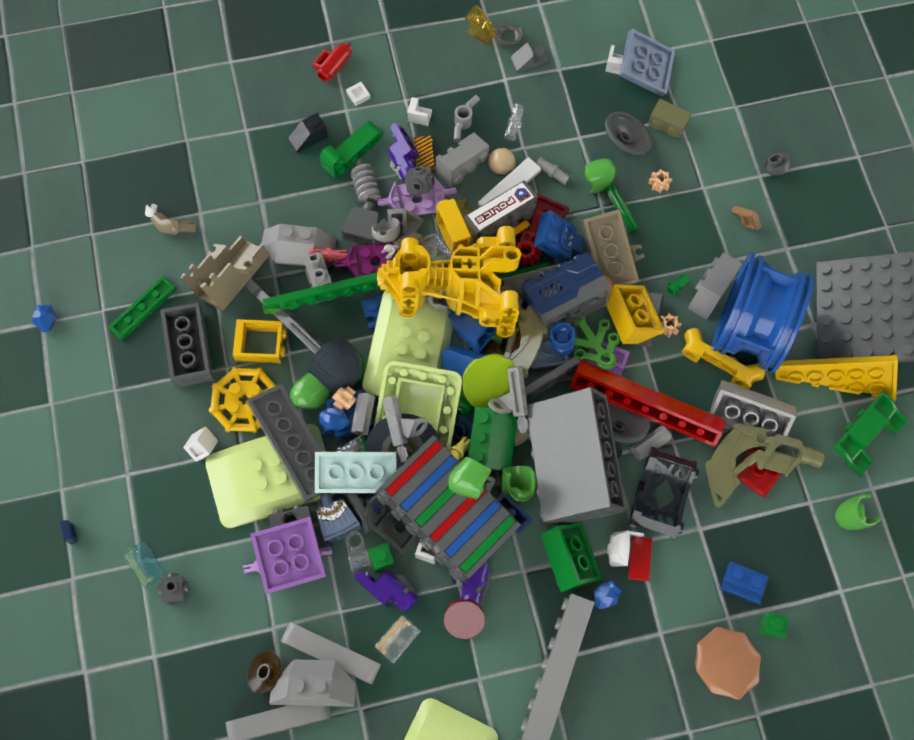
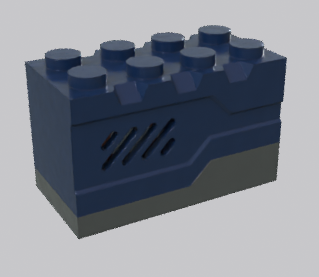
[521,252,613,338]

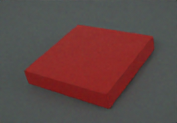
[737,447,782,498]

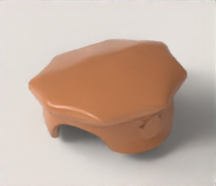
[695,627,761,700]

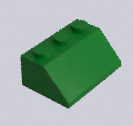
[468,407,518,472]
[540,523,603,592]

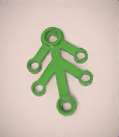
[573,316,620,370]

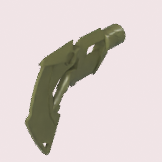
[500,284,547,379]
[705,423,825,508]

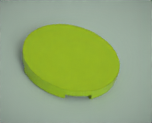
[462,354,516,409]

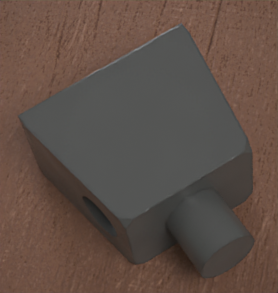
[341,201,379,245]

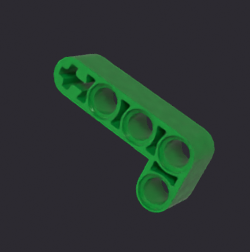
[320,121,384,179]

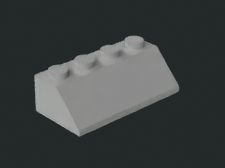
[709,380,796,449]

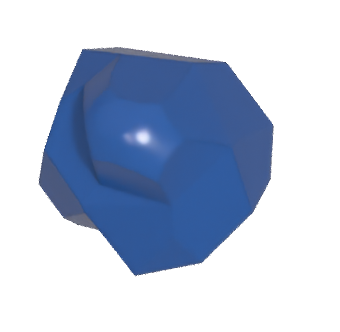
[32,305,57,332]
[319,407,349,431]
[594,580,622,609]

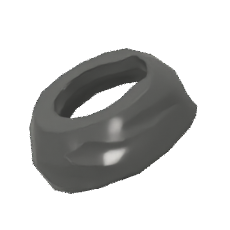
[495,22,523,47]

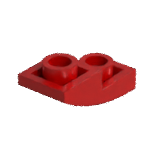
[628,536,652,581]

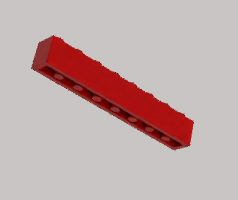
[570,360,726,447]

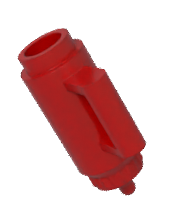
[311,43,352,82]

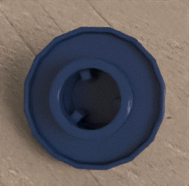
[452,414,473,443]

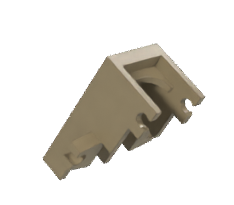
[580,209,644,285]
[180,236,270,311]

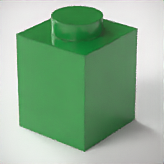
[368,543,395,573]
[759,612,788,640]

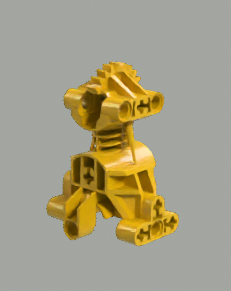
[377,226,521,338]

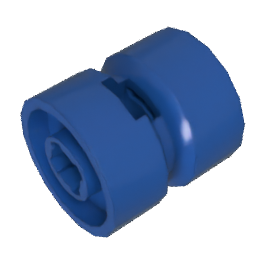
[550,322,575,356]

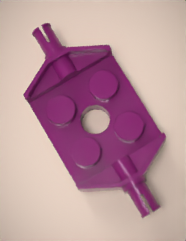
[334,240,398,277]

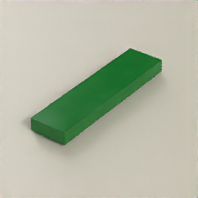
[108,276,177,341]

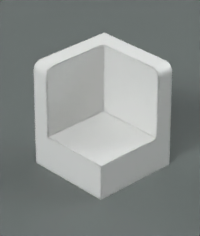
[605,45,623,74]
[407,97,432,126]
[183,427,218,462]
[415,539,436,565]

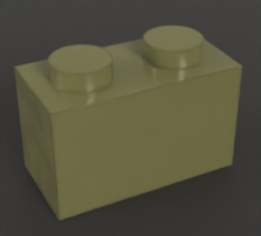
[648,99,692,139]

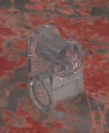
[346,531,372,573]

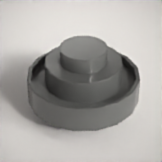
[764,152,792,175]

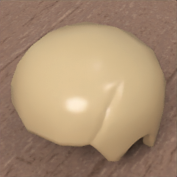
[488,148,516,175]

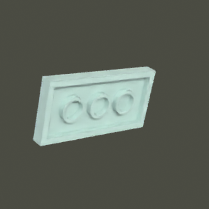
[315,452,397,493]

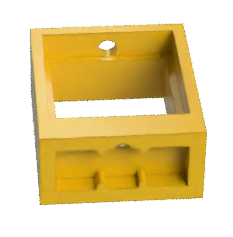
[436,198,471,256]
[233,319,287,364]

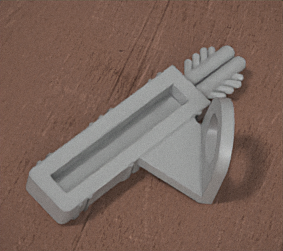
[488,367,529,433]
[382,395,428,463]

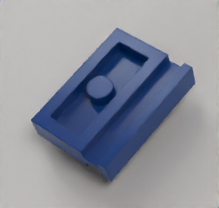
[719,561,769,605]

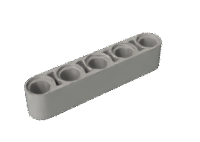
[280,622,381,685]
[225,705,332,740]

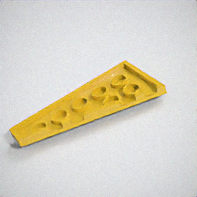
[775,355,898,401]

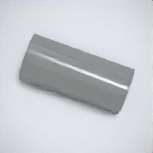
[351,393,375,436]
[630,425,672,461]

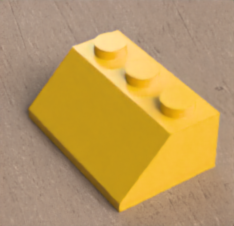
[606,284,665,344]

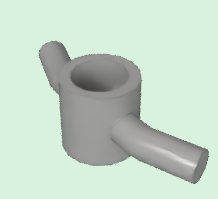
[454,95,480,142]

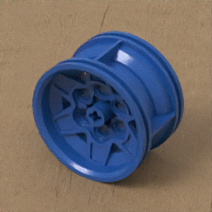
[711,252,815,373]

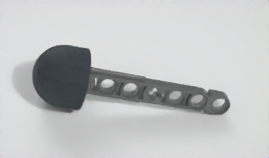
[244,277,363,391]

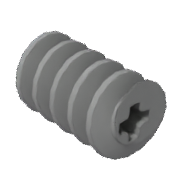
[351,164,381,205]

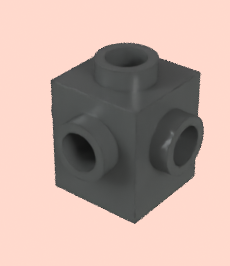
[404,166,435,194]
[158,573,190,605]

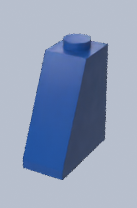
[448,310,496,354]
[442,345,486,378]

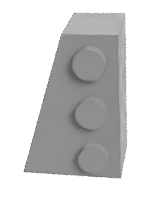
[436,133,489,188]
[688,252,743,320]

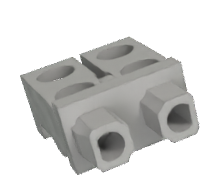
[303,252,332,304]

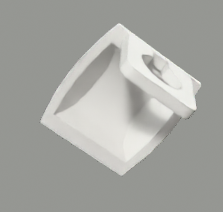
[607,530,644,567]

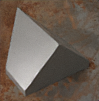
[387,209,424,240]

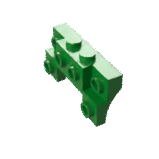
[832,392,910,477]

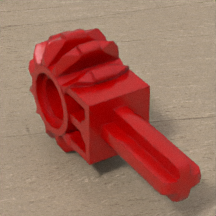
[515,210,545,268]

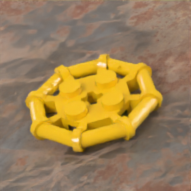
[209,367,277,433]

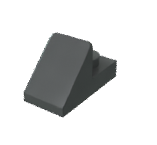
[510,42,549,73]

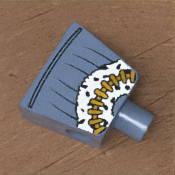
[317,493,361,545]

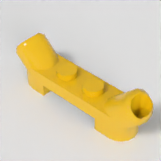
[682,328,765,389]

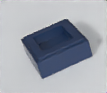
[60,520,78,545]

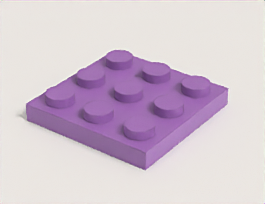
[250,517,326,594]

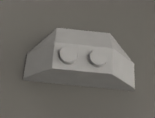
[262,224,337,267]
[269,659,356,707]

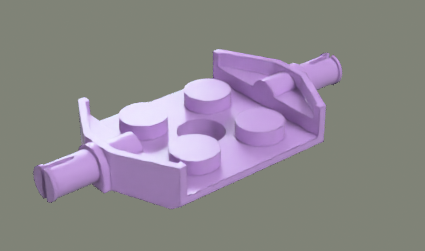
[377,178,457,216]

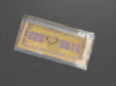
[375,616,420,663]

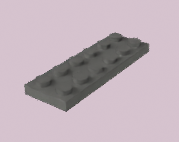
[246,383,323,503]

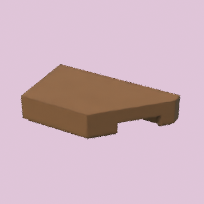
[731,206,762,231]

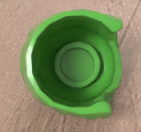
[583,158,616,194]
[290,372,332,411]
[448,457,491,499]
[502,466,536,502]
[835,494,882,530]

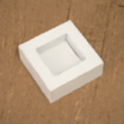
[346,82,370,106]

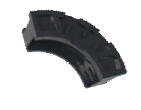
[628,446,699,540]

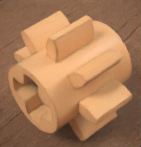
[648,169,672,193]
[660,313,682,338]
[332,386,356,410]

